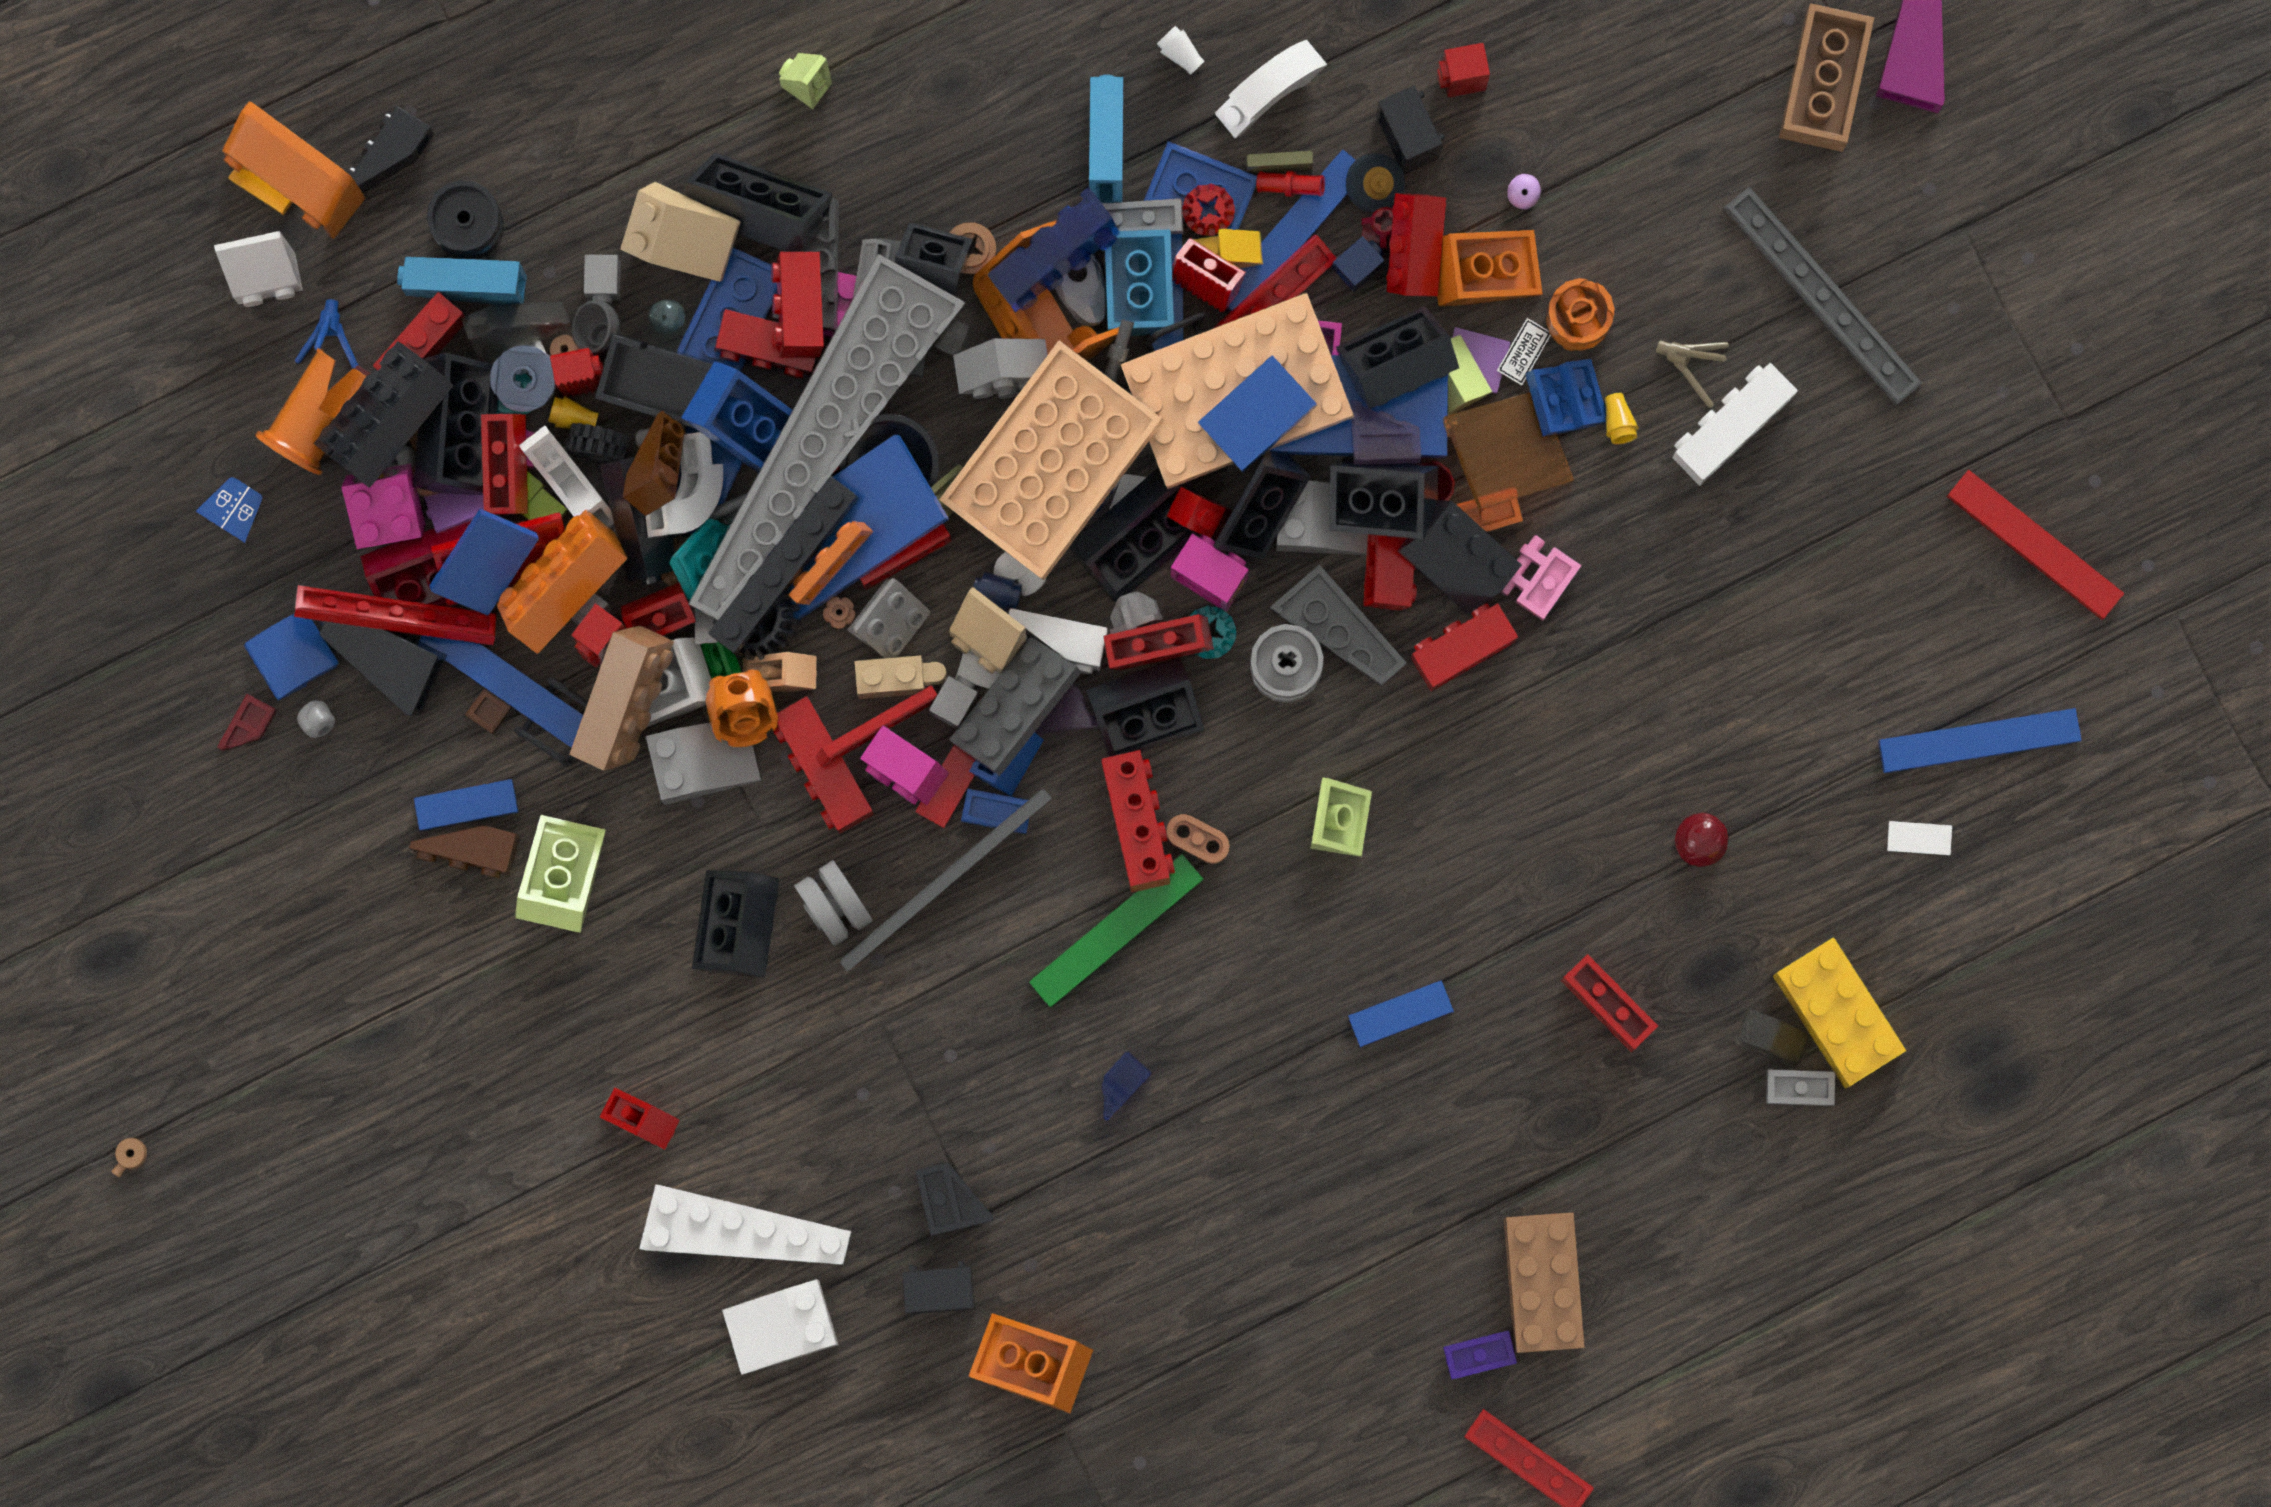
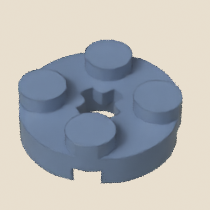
[490,345,557,412]

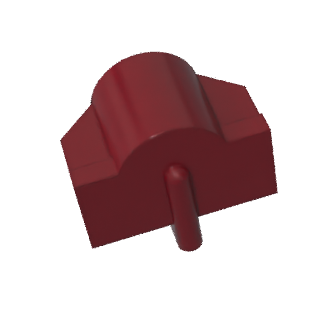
[1361,207,1393,254]

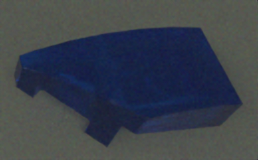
[1102,1051,1152,1121]

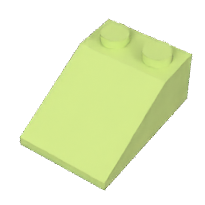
[515,815,606,933]

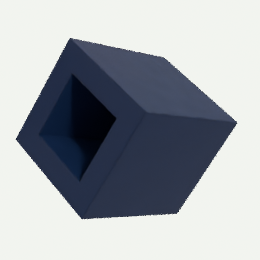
[1332,236,1384,292]

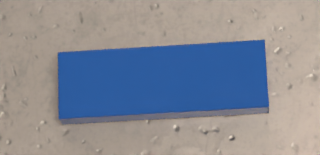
[414,779,519,832]
[1348,980,1454,1047]

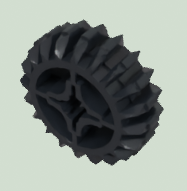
[712,575,801,660]

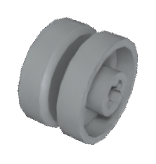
[1250,624,1324,703]
[794,860,873,947]

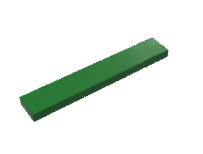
[1029,854,1203,1008]

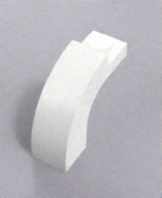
[1215,40,1327,138]
[519,426,614,527]
[646,432,723,538]

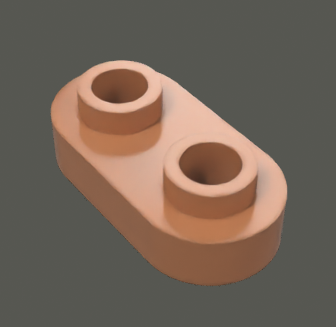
[1167,814,1229,864]

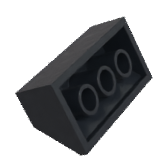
[684,152,832,252]
[413,353,498,495]
[1069,467,1199,603]

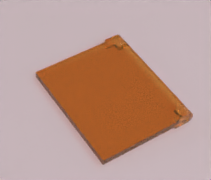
[1443,392,1574,510]

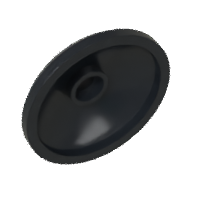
[840,413,939,487]

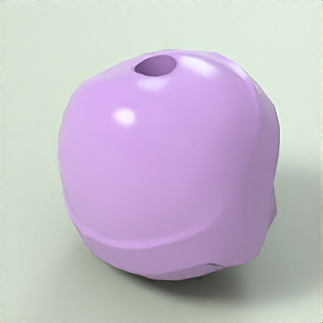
[1507,174,1541,210]

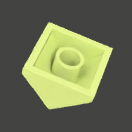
[1448,335,1492,417]
[1310,778,1372,856]

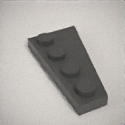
[773,198,839,332]
[1269,565,1407,686]

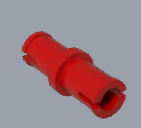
[1256,171,1325,197]

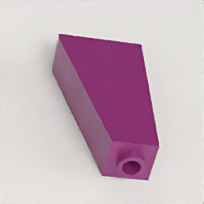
[1875,0,1945,113]

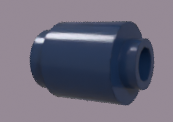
[973,572,1022,611]

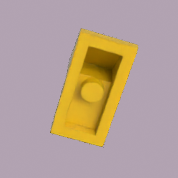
[1194,229,1263,268]

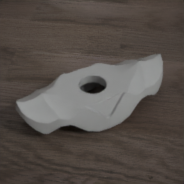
[1048,219,1107,326]

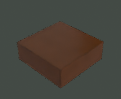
[465,688,512,735]

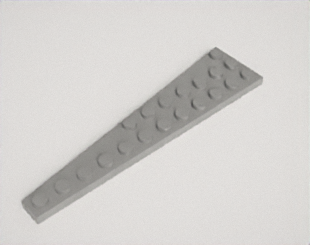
[688,254,965,620]

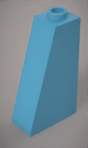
[1089,75,1123,204]
[397,257,527,308]

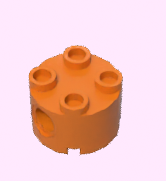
[1546,278,1615,351]
[705,669,778,747]

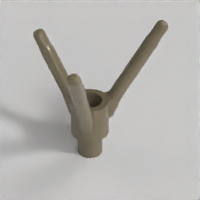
[1656,340,1729,408]

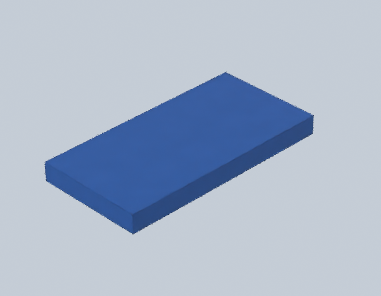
[677,248,778,370]

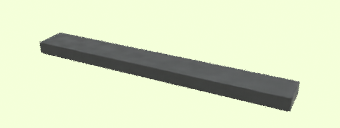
[1723,186,1922,406]
[840,789,1052,972]

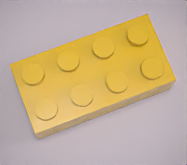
[1773,937,1906,1089]

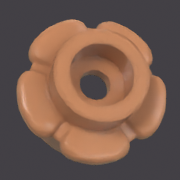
[823,596,856,629]

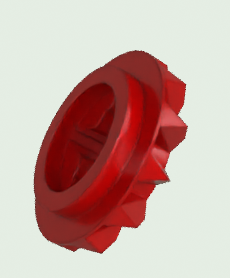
[1182,183,1235,236]

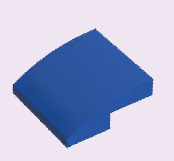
[1525,359,1606,436]
[244,614,339,701]

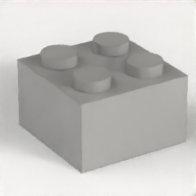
[953,338,1048,399]

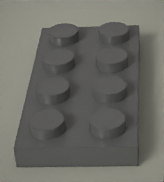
[949,636,1082,776]

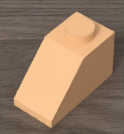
[743,652,817,692]

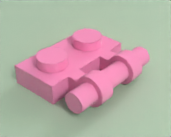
[1501,535,1581,621]

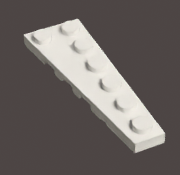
[639,1184,852,1265]

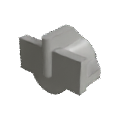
[1110,592,1163,634]

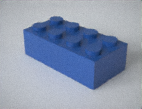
[681,361,793,474]

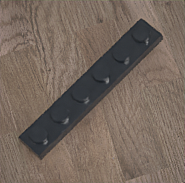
[708,477,859,655]

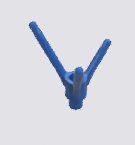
[295,299,358,369]

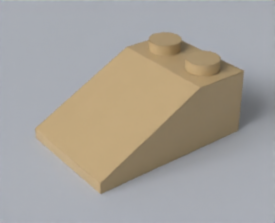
[621,182,741,282]
[949,587,1026,674]

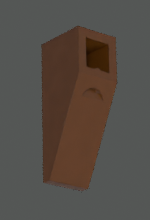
[623,411,685,516]
[409,826,520,879]

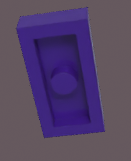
[1443,1330,1517,1380]

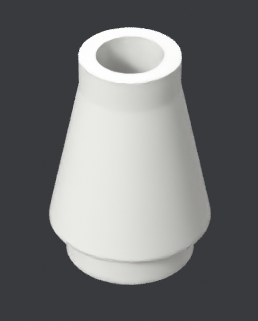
[1157,26,1205,75]

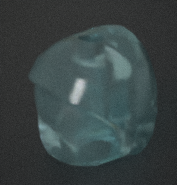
[648,300,684,335]

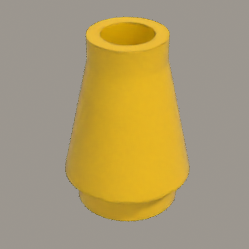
[1604,393,1639,444]
[548,396,599,429]

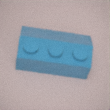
[1104,229,1174,336]

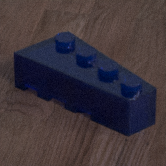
[987,187,1120,312]

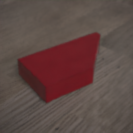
[217,694,277,751]

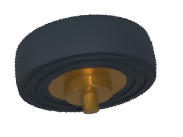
[1346,153,1405,213]

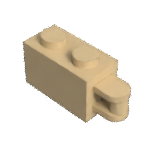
[855,655,947,699]

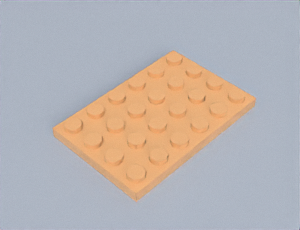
[1121,293,1354,489]
[939,341,1164,580]

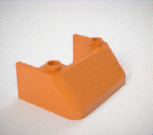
[222,101,366,239]
[973,220,1119,361]

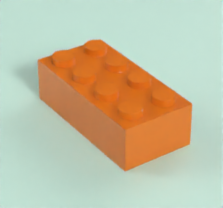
[496,509,627,654]

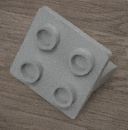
[847,578,930,659]

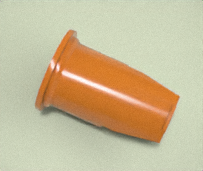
[255,348,366,475]

